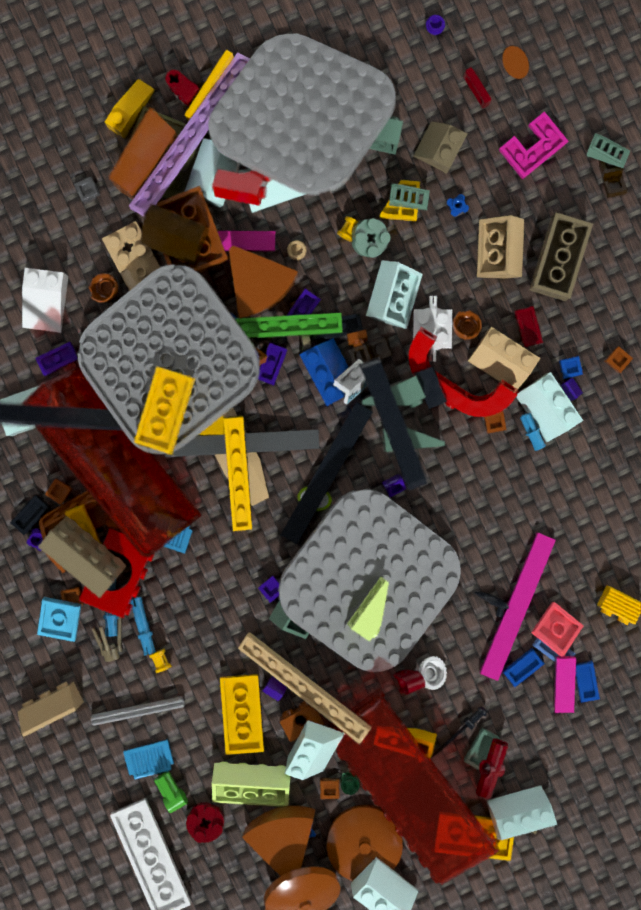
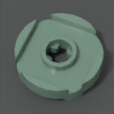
[351,218,391,258]

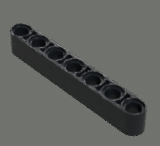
[360,357,428,491]

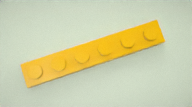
[223,416,252,531]

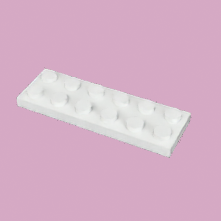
[110,798,191,910]

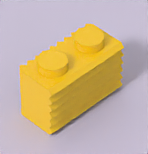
[597,585,641,625]

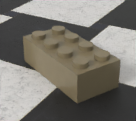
[529,213,593,301]
[38,516,126,598]

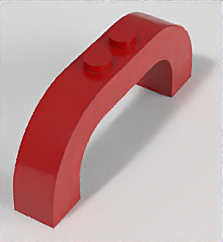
[409,326,518,417]

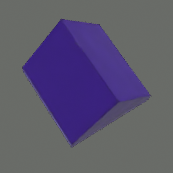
[560,377,583,402]
[382,474,406,497]
[262,676,287,701]

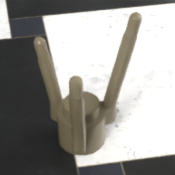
[92,617,122,662]

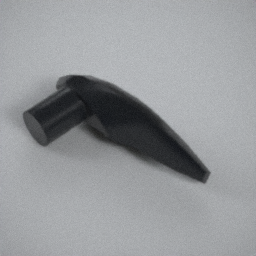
[475,591,509,617]

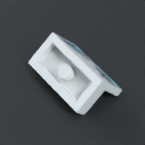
[334,359,367,404]

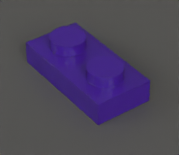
[286,289,321,316]
[35,342,78,376]
[258,343,288,386]

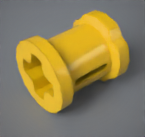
[337,216,358,242]
[149,648,172,673]

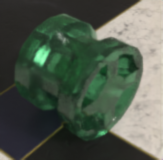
[340,772,360,795]

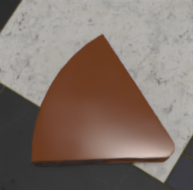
[229,246,298,318]
[242,806,315,876]

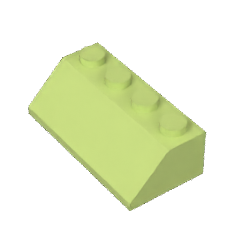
[212,762,290,807]

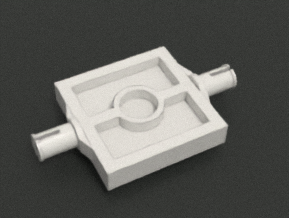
[413,296,452,362]

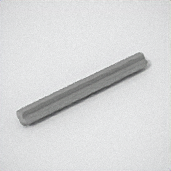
[91,696,185,726]

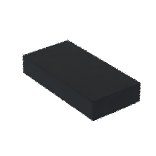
[414,365,447,409]
[10,494,51,535]

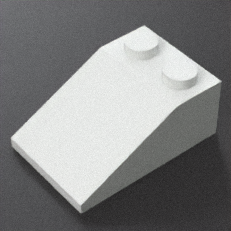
[22,268,69,333]

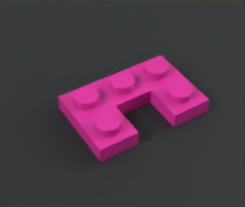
[499,112,569,180]

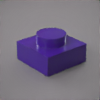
[258,576,279,603]

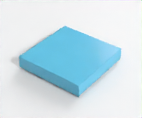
[37,597,82,642]

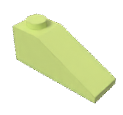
[347,577,389,641]

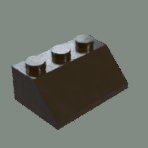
[140,204,209,266]

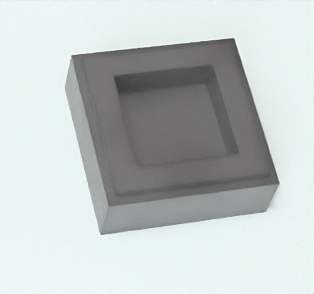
[74,176,100,203]

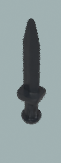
[431,706,487,758]

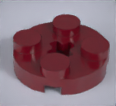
[186,802,225,843]

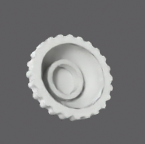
[419,656,447,690]

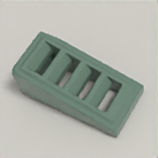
[587,133,630,168]
[389,183,430,211]

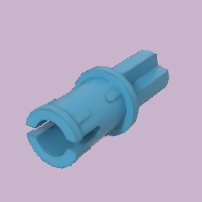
[520,413,546,451]

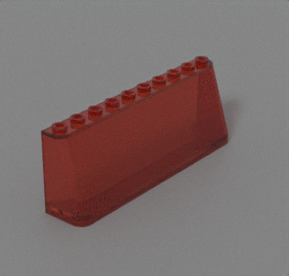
[23,367,202,557]
[328,687,499,885]

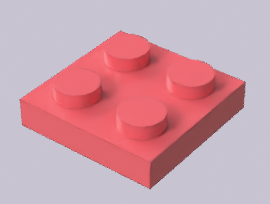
[531,602,584,657]

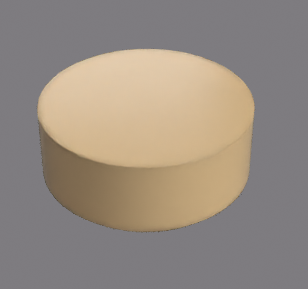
[287,240,306,260]

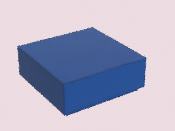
[559,356,583,379]

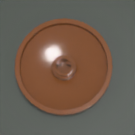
[327,805,403,881]
[263,867,340,910]

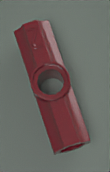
[476,738,508,799]

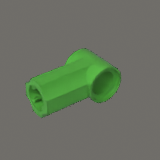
[154,771,188,813]

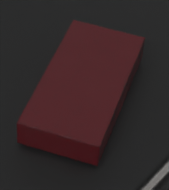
[463,67,492,109]
[514,306,543,348]

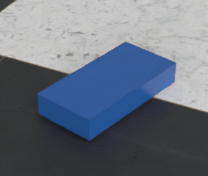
[502,648,545,687]
[575,661,600,703]

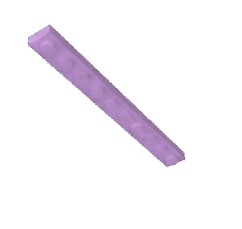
[129,52,250,217]

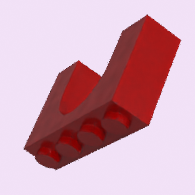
[212,169,272,206]
[79,529,156,619]

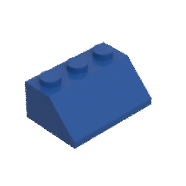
[300,338,349,407]

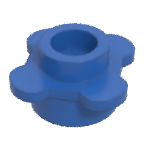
[447,194,469,217]

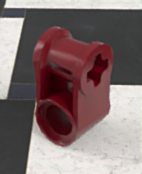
[165,70,200,107]
[394,669,425,695]

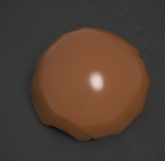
[89,273,119,303]
[453,310,482,340]

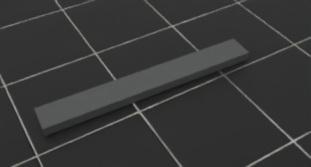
[165,430,320,457]

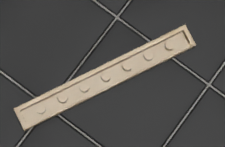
[238,632,372,744]

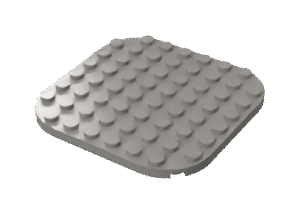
[209,33,396,195]
[77,265,260,454]
[278,489,461,672]

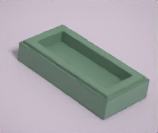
[464,727,499,770]

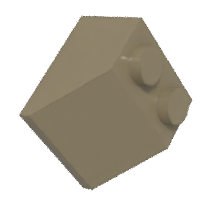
[414,121,467,174]

